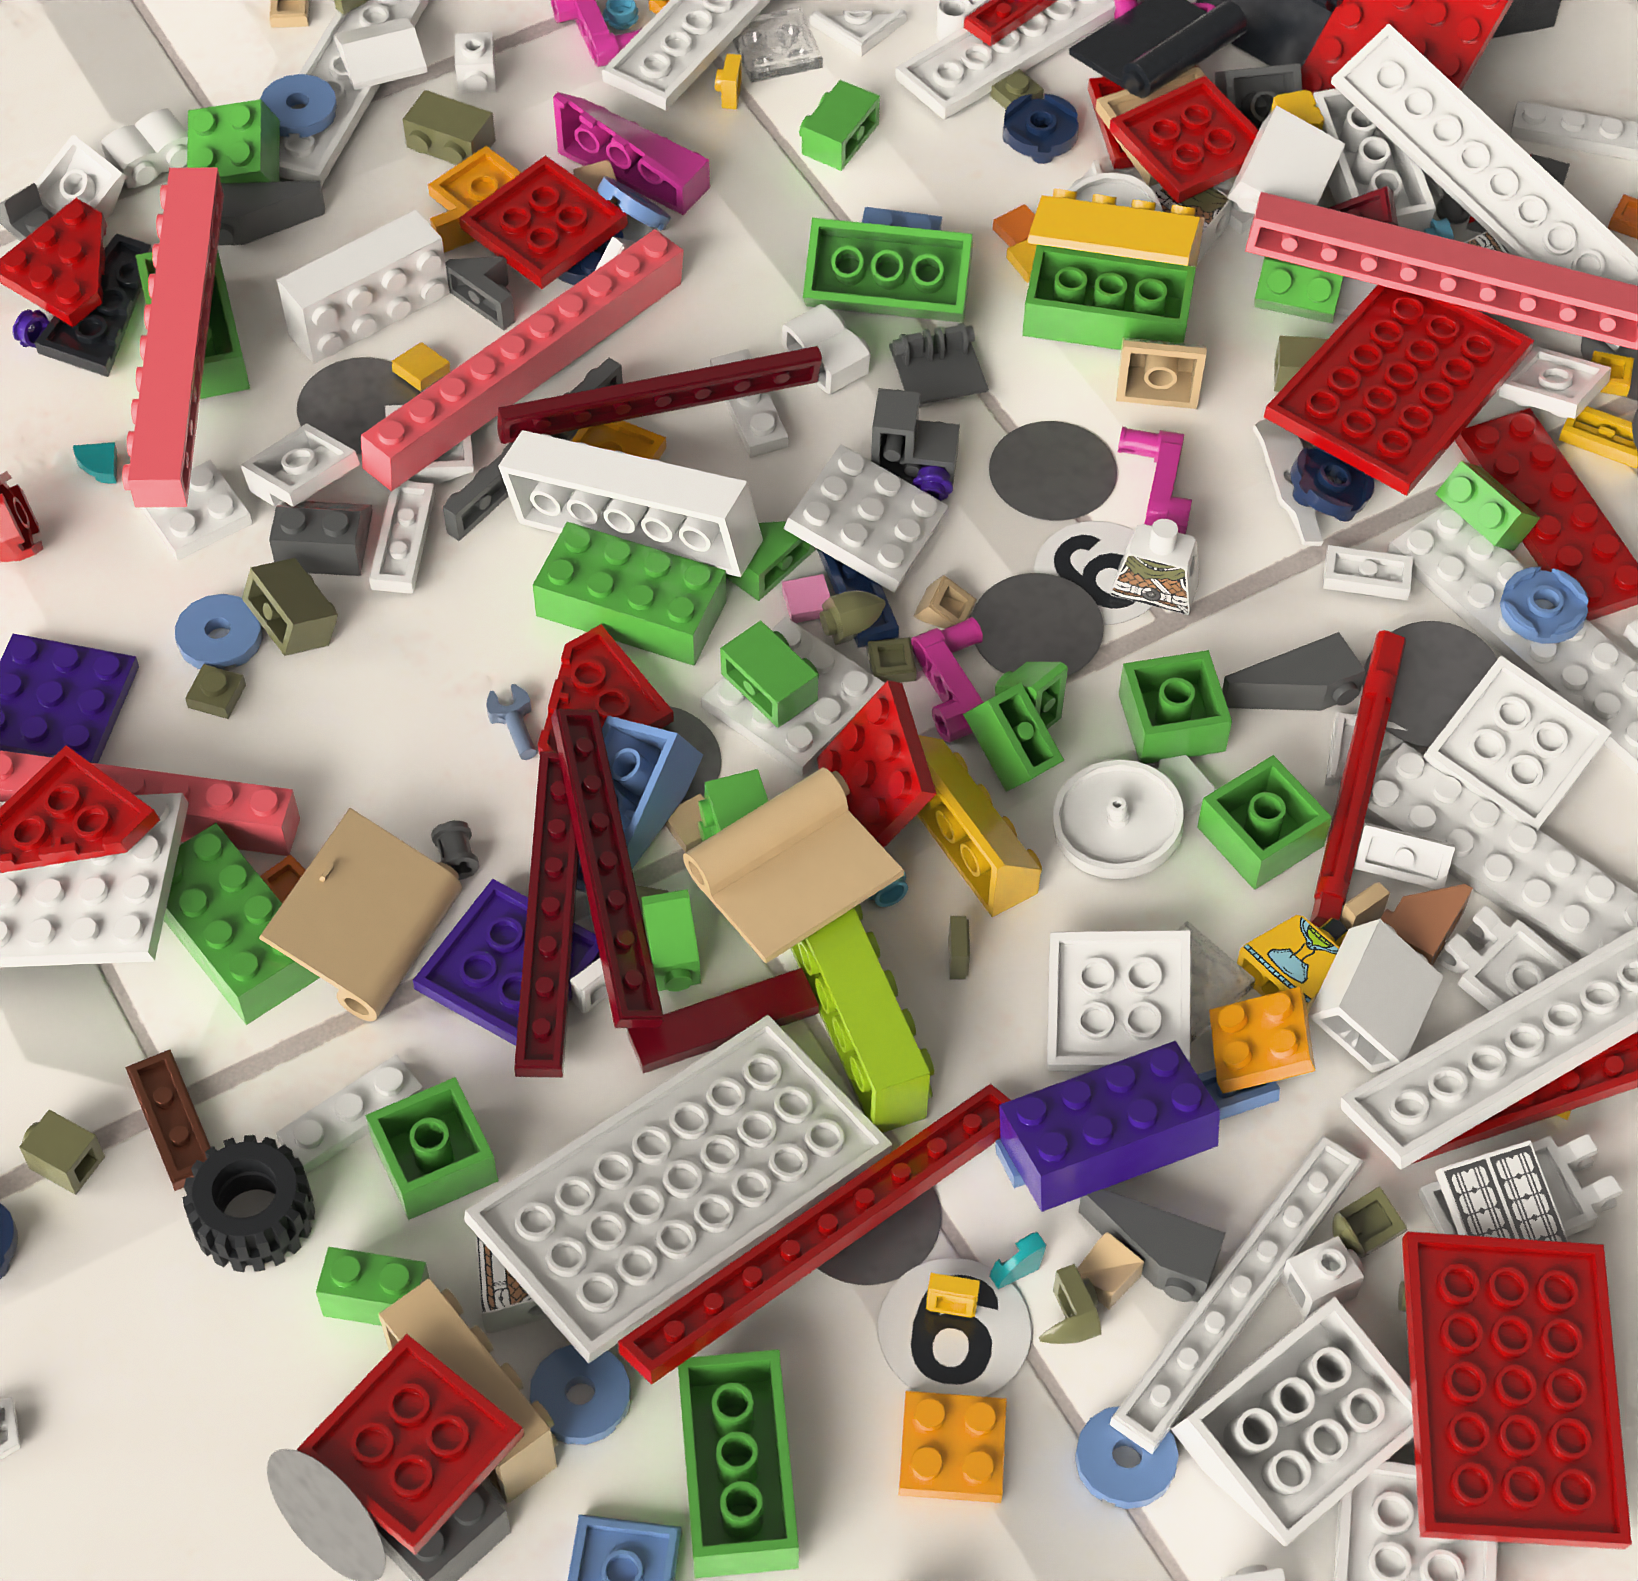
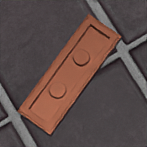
[125,1049,211,1191]

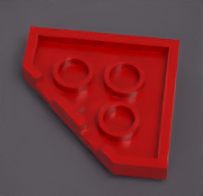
[0,198,107,327]
[538,624,674,755]
[0,745,160,873]

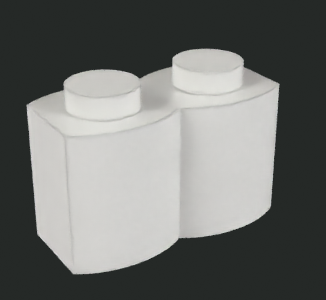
[100,109,188,189]
[782,304,871,394]

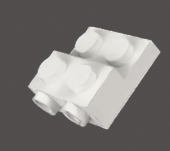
[241,423,360,507]

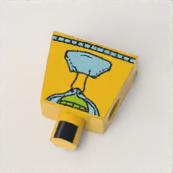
[1235,915,1348,1019]

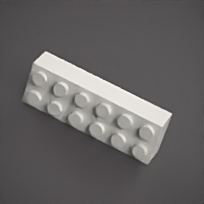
[499,430,763,577]

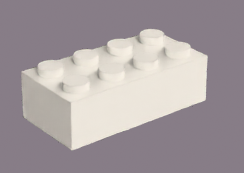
[1313,88,1436,232]
[277,209,450,364]

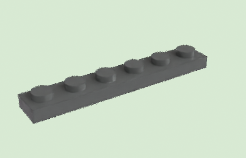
[443,357,623,541]

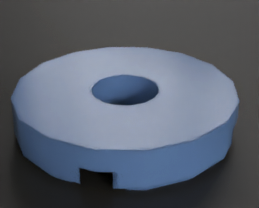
[260,74,337,138]
[597,176,671,231]
[1500,567,1589,644]
[174,594,263,670]
[530,1344,631,1445]
[1075,1406,1179,1509]

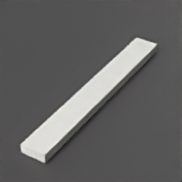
[1110,1135,1364,1454]

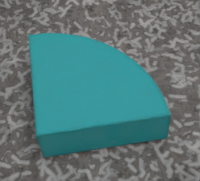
[73,442,118,484]
[989,1232,1047,1289]

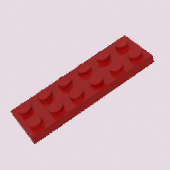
[1455,408,1638,621]

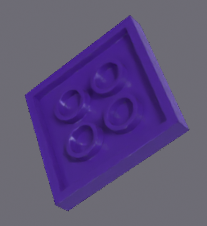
[0,633,139,763]
[413,878,600,1046]

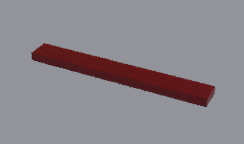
[497,346,822,444]
[551,709,664,1028]
[514,751,579,1078]

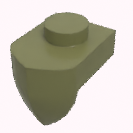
[819,591,886,645]
[1332,1186,1408,1258]
[1038,1264,1102,1344]

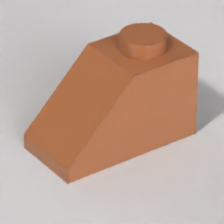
[1380,884,1473,966]

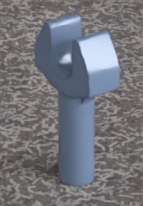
[486,684,537,760]

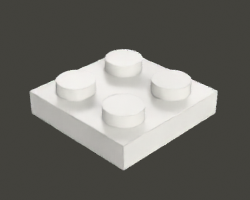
[1499,346,1611,419]
[140,459,252,561]

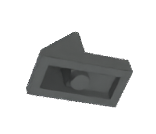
[0,182,54,241]
[445,257,515,331]

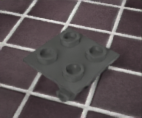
[889,323,989,404]

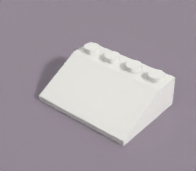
[1170,1297,1414,1546]

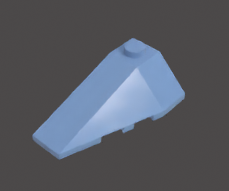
[577,716,703,893]

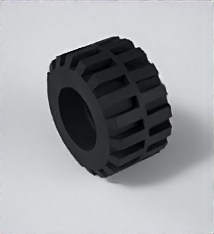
[183,1135,315,1272]

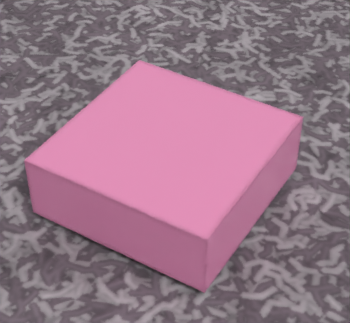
[782,574,830,623]

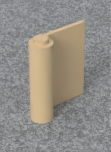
[683,768,904,963]
[259,808,462,1021]

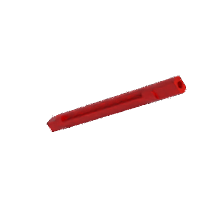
[1310,630,1406,928]

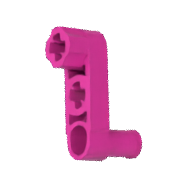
[550,0,642,67]
[1118,426,1192,534]
[911,617,984,743]

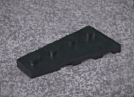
[35,233,152,377]

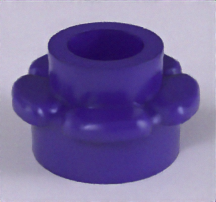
[12,309,49,348]
[912,466,953,501]

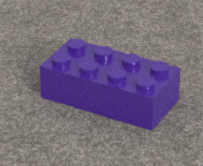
[999,1041,1220,1212]

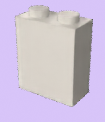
[1227,106,1345,213]
[1308,919,1444,1072]

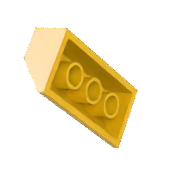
[1028,189,1205,266]
[917,735,1042,917]

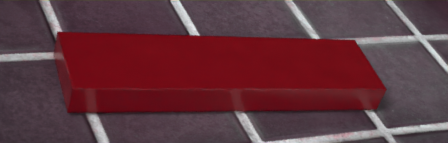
[627,968,819,1074]

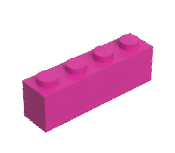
[553,92,710,216]

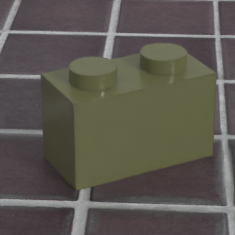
[403,90,496,165]
[242,558,338,656]

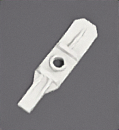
[1253,420,1324,546]

